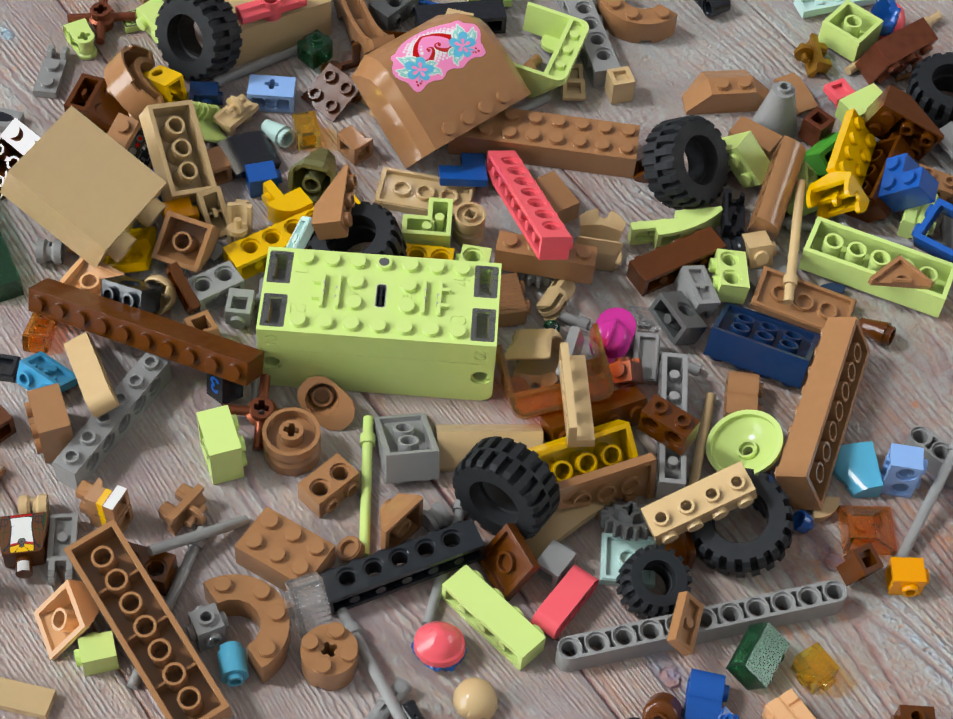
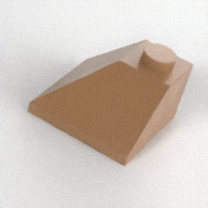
[380,493,423,549]

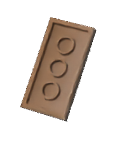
[749,266,857,334]

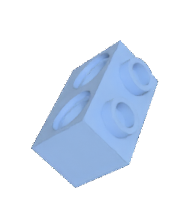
[880,443,928,499]

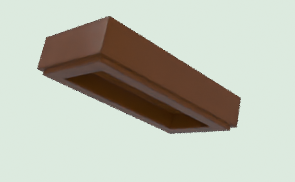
[165,261,201,315]

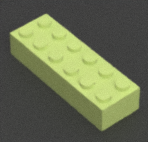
[798,216,953,318]

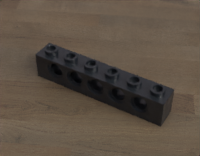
[316,519,486,616]

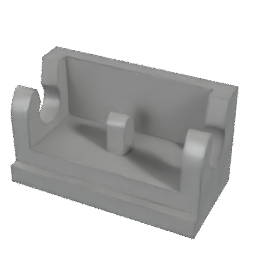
[673,265,721,319]

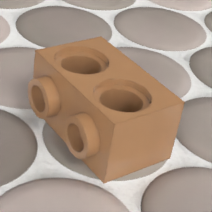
[297,453,359,518]

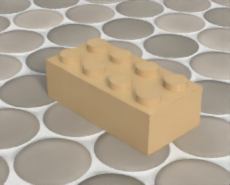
[139,100,217,202]

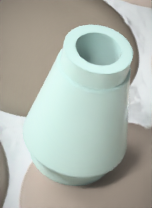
[261,119,295,148]

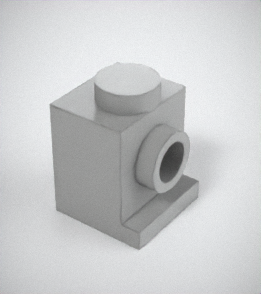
[225,288,255,329]

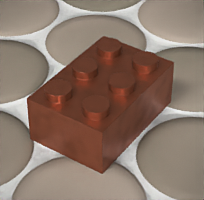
[855,17,938,85]

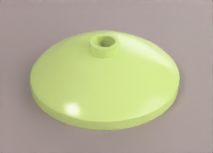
[705,410,784,476]

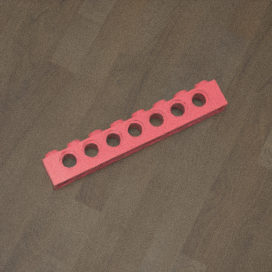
[486,150,573,260]

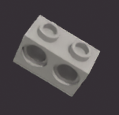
[187,260,245,313]

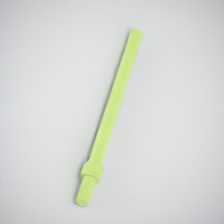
[359,415,376,558]

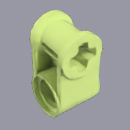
[63,18,98,60]

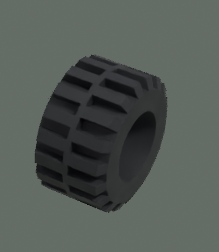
[616,545,692,619]

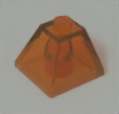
[837,505,897,555]

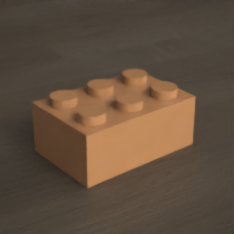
[234,506,336,603]

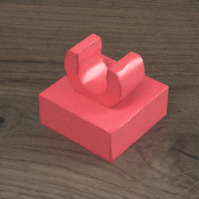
[823,78,855,109]

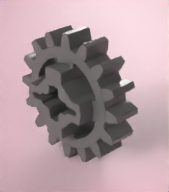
[599,501,653,541]

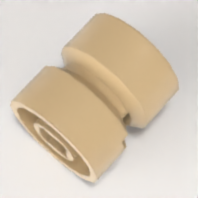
[453,202,486,246]

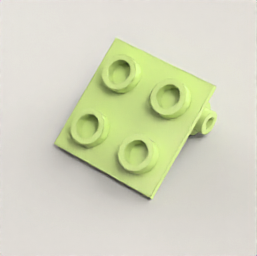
[193,101,227,143]

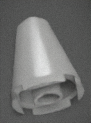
[752,81,797,138]

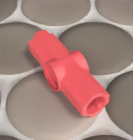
[235,0,307,25]

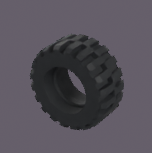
[155,0,242,81]
[906,52,953,129]
[642,115,730,210]
[307,201,407,256]
[453,436,560,540]
[691,468,794,578]

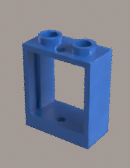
[911,198,953,263]

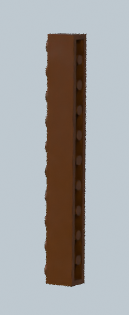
[28,278,264,386]

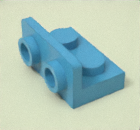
[16,351,78,393]

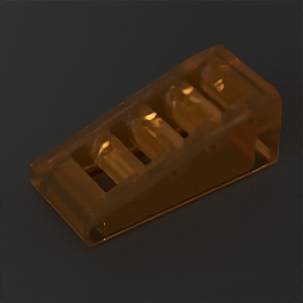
[22,313,59,354]

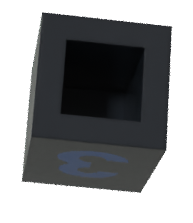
[207,373,244,405]

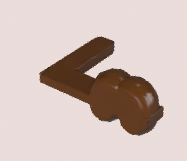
[321,41,360,72]

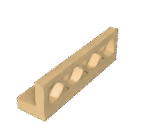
[558,342,595,447]

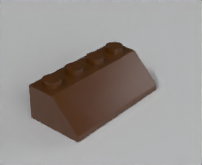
[843,135,915,223]

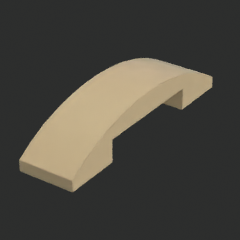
[525,499,618,559]

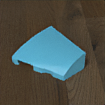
[833,441,884,498]

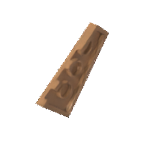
[556,452,657,510]

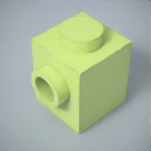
[74,630,120,676]

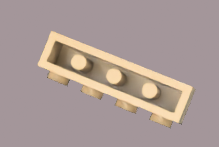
[641,461,757,545]

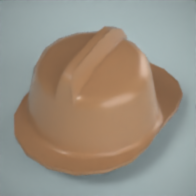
[297,376,355,431]

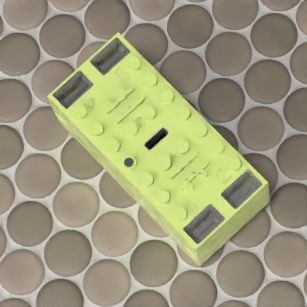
[256,246,502,401]

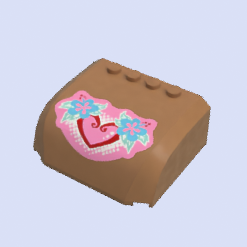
[351,13,531,169]

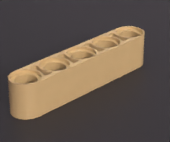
[63,331,120,419]

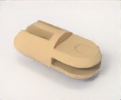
[536,279,576,324]

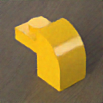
[261,180,313,223]

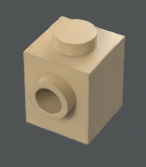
[742,230,777,269]

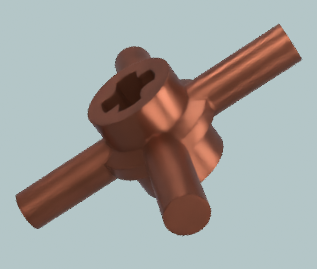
[67,0,137,45]
[222,374,280,451]

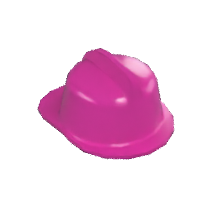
[589,307,636,364]

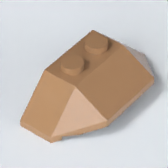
[682,69,770,115]

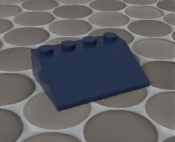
[703,302,821,388]

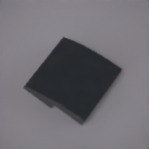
[215,131,281,179]

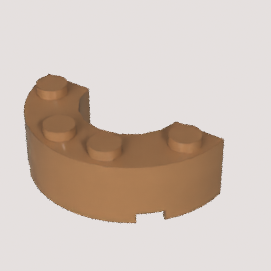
[596,0,678,44]
[103,44,164,121]
[203,574,291,684]

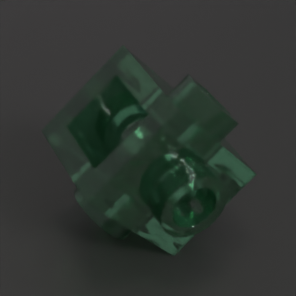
[297,29,333,70]

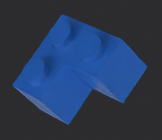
[878,153,939,212]

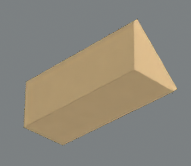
[436,424,543,471]

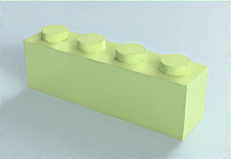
[441,565,546,671]

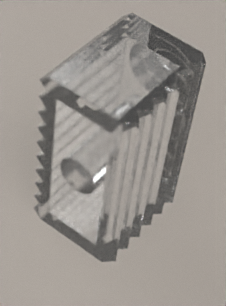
[282,572,333,639]

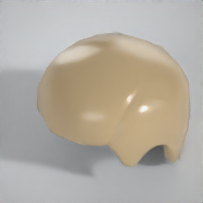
[144,275,176,316]
[453,677,498,719]

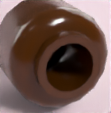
[642,692,683,719]

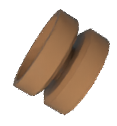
[262,407,321,476]

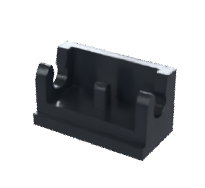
[720,189,745,239]

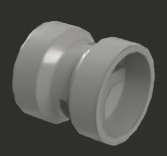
[35,239,65,264]

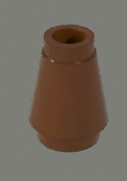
[859,317,896,346]

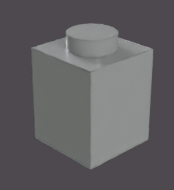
[533,539,576,589]

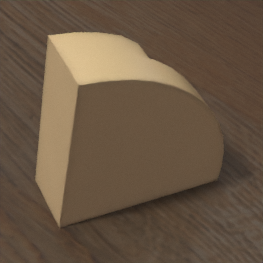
[812,496,840,523]

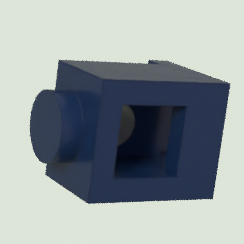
[189,81,224,106]

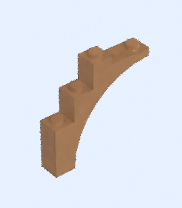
[333,0,395,61]

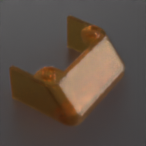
[495,323,614,420]

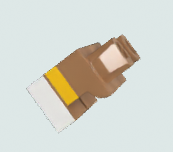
[75,478,134,533]

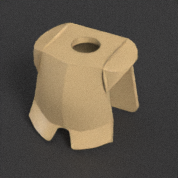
[575,208,626,272]
[504,328,564,392]

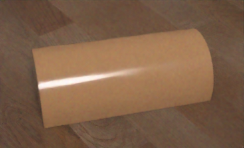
[746,135,806,240]

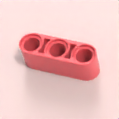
[531,565,599,640]

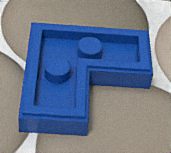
[438,153,488,187]

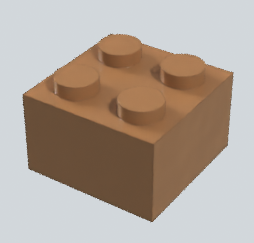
[24,383,74,463]

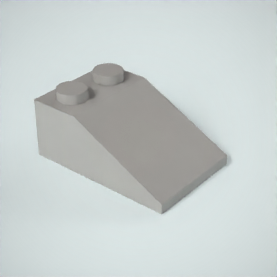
[374,413,439,484]

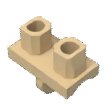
[213,94,259,136]
[227,199,253,243]

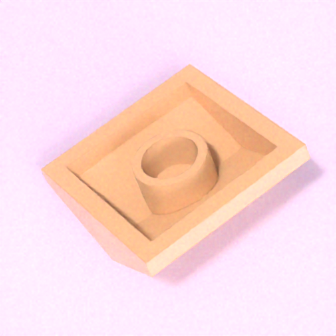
[59,257,125,296]

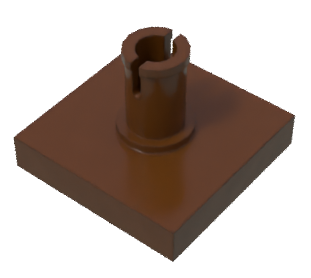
[478,523,541,601]

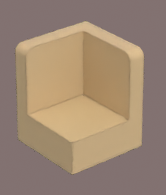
[604,66,636,105]

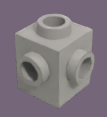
[185,602,229,652]

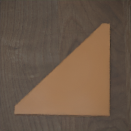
[868,255,935,290]

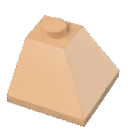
[34,579,100,660]

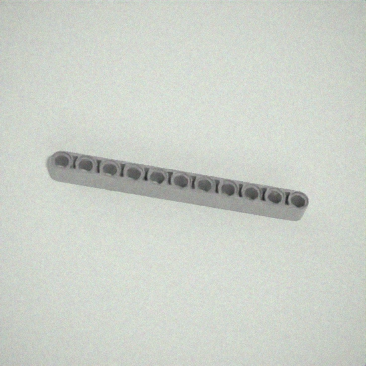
[555,580,848,672]

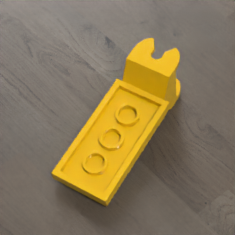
[806,108,876,220]

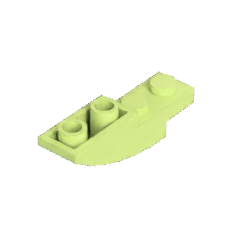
[628,206,723,248]

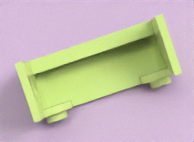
[513,2,589,98]

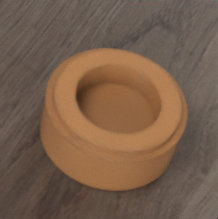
[336,536,365,564]

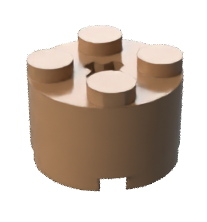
[300,622,358,691]

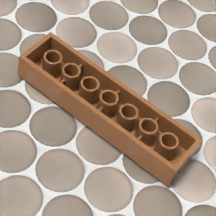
[448,108,640,179]
[775,317,870,510]
[64,519,233,719]

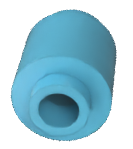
[217,641,249,687]

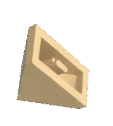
[196,186,227,237]

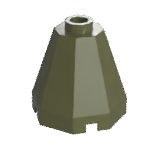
[288,148,337,205]

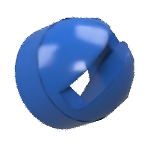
[793,510,814,534]

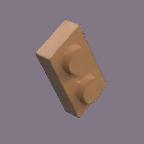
[667,591,704,656]

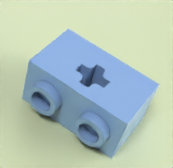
[247,74,297,113]

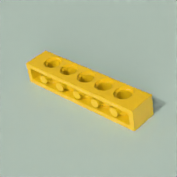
[222,195,360,280]

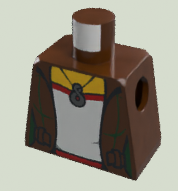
[0,512,50,579]

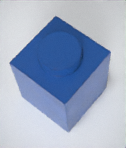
[245,160,282,198]

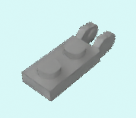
[33,45,70,99]
[47,513,80,586]

